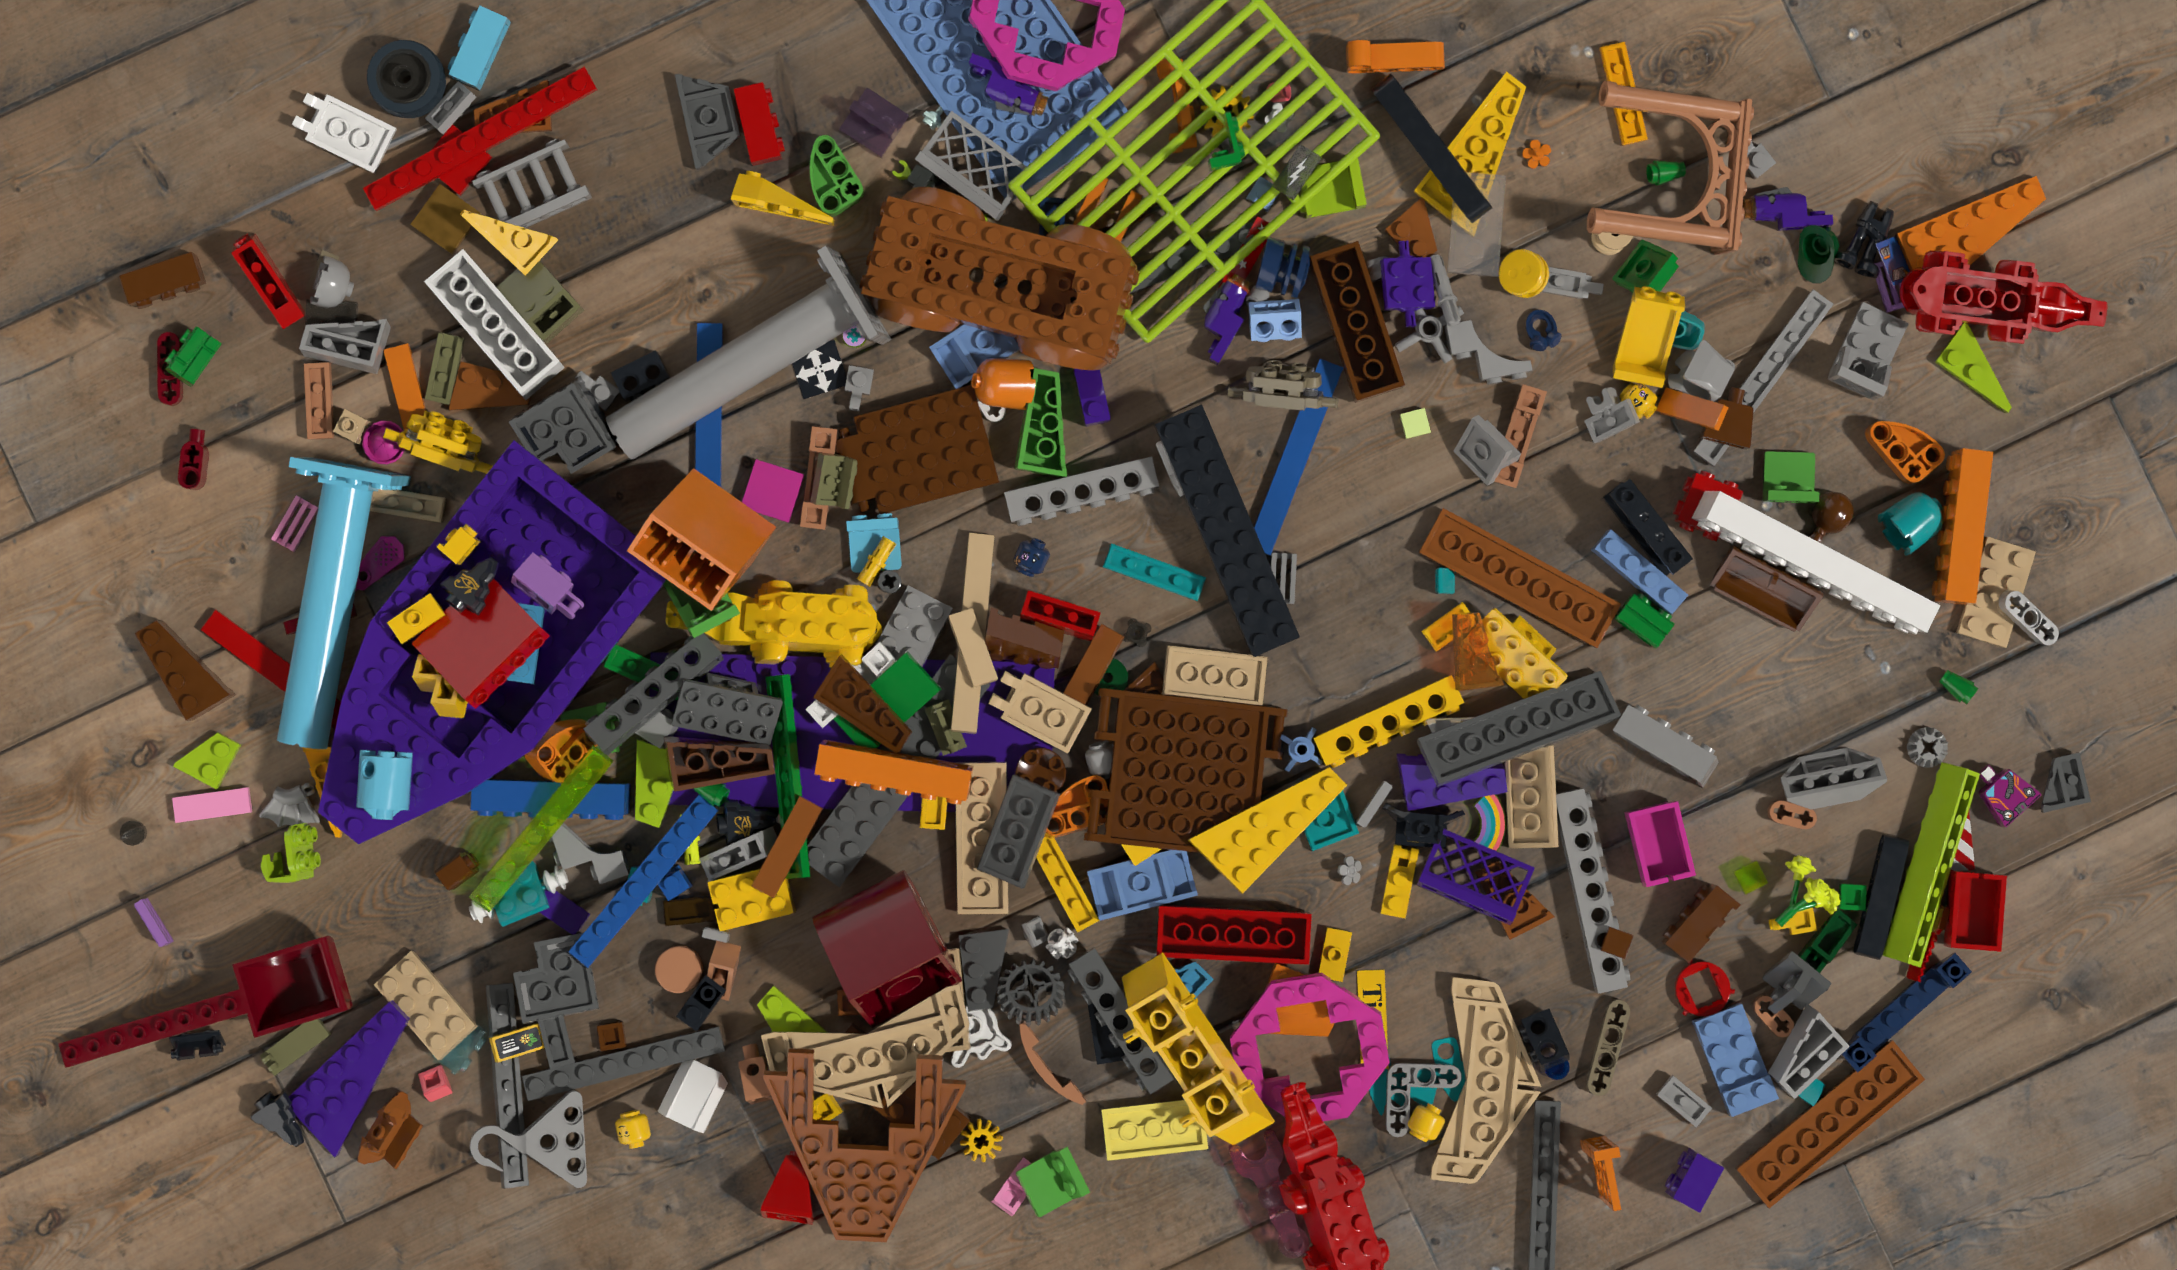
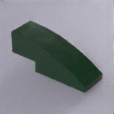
[1798,909,1858,973]

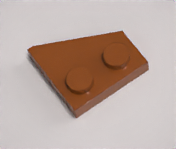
[1385,197,1437,257]

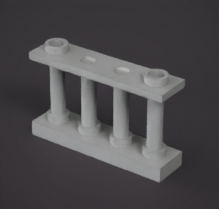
[472,139,592,228]

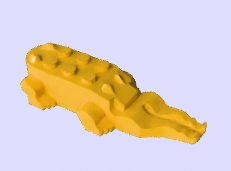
[665,580,882,668]

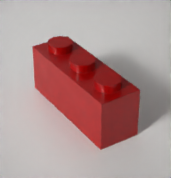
[734,82,785,166]
[1020,590,1101,642]

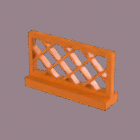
[1580,1136,1621,1211]

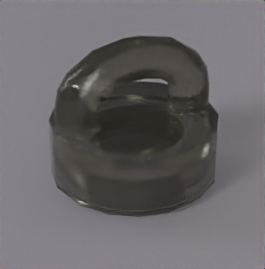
[120,820,147,846]

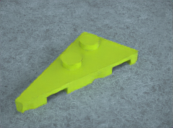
[1935,323,2012,413]

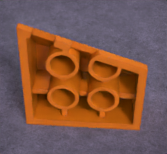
[1263,963,1335,1037]

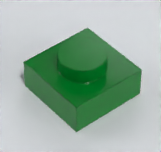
[1838,884,1867,911]

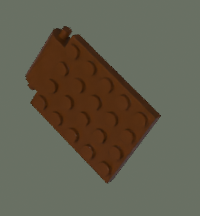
[836,385,1000,514]

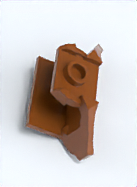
[357,1091,423,1169]

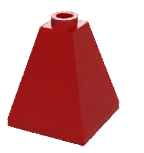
[760,1151,813,1225]

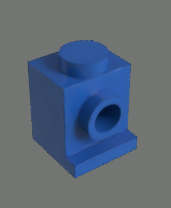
[658,865,693,901]

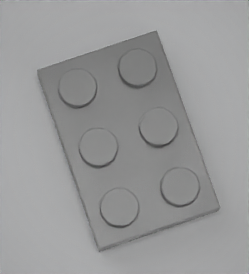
[875,585,953,667]

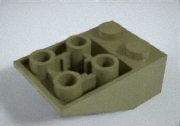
[496,261,584,344]

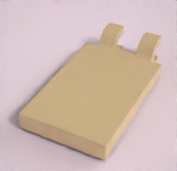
[988,671,1092,753]

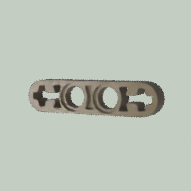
[1586,999,1630,1096]

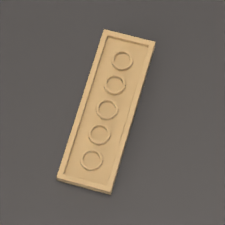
[956,762,1009,914]

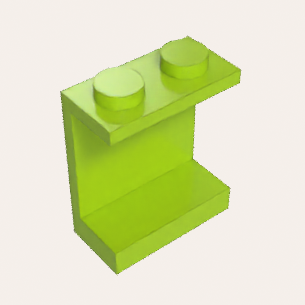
[1294,158,1367,219]

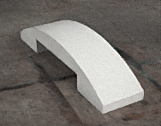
[806,642,897,728]

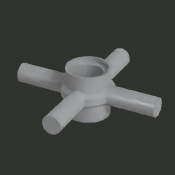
[1394,305,1464,364]

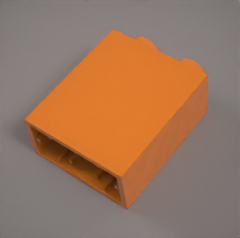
[627,468,776,611]

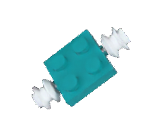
[469,861,569,927]

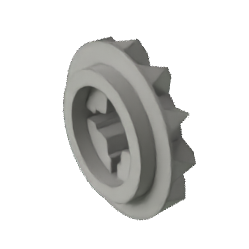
[1907,727,1948,768]

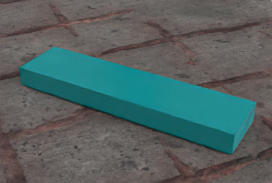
[1103,543,1206,601]

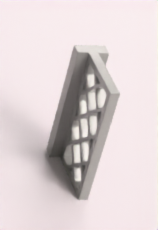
[915,111,1027,220]

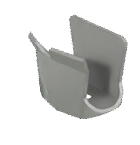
[1668,340,1735,402]

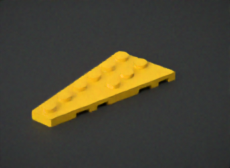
[1413,71,1526,238]
[1188,767,1347,894]

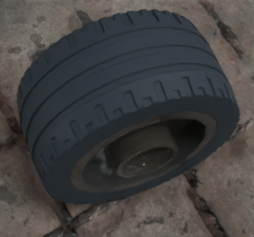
[367,40,446,118]

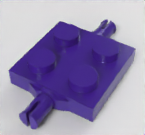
[1380,241,1435,327]

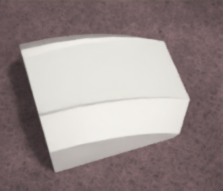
[658,1060,728,1133]

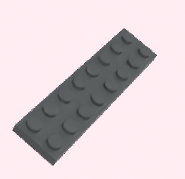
[1417,671,1622,787]

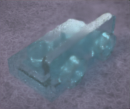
[432,1024,488,1075]

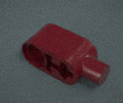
[178,429,209,491]

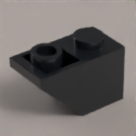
[676,975,726,1031]

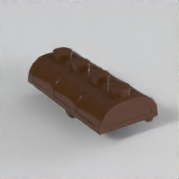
[1710,545,1824,632]

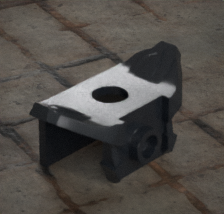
[1382,803,1465,849]

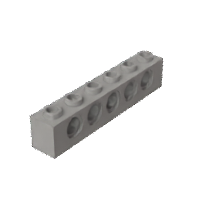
[1004,457,1159,526]

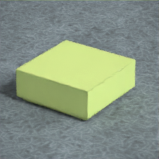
[1400,408,1431,439]

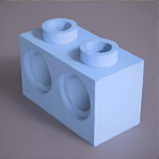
[1249,299,1302,342]

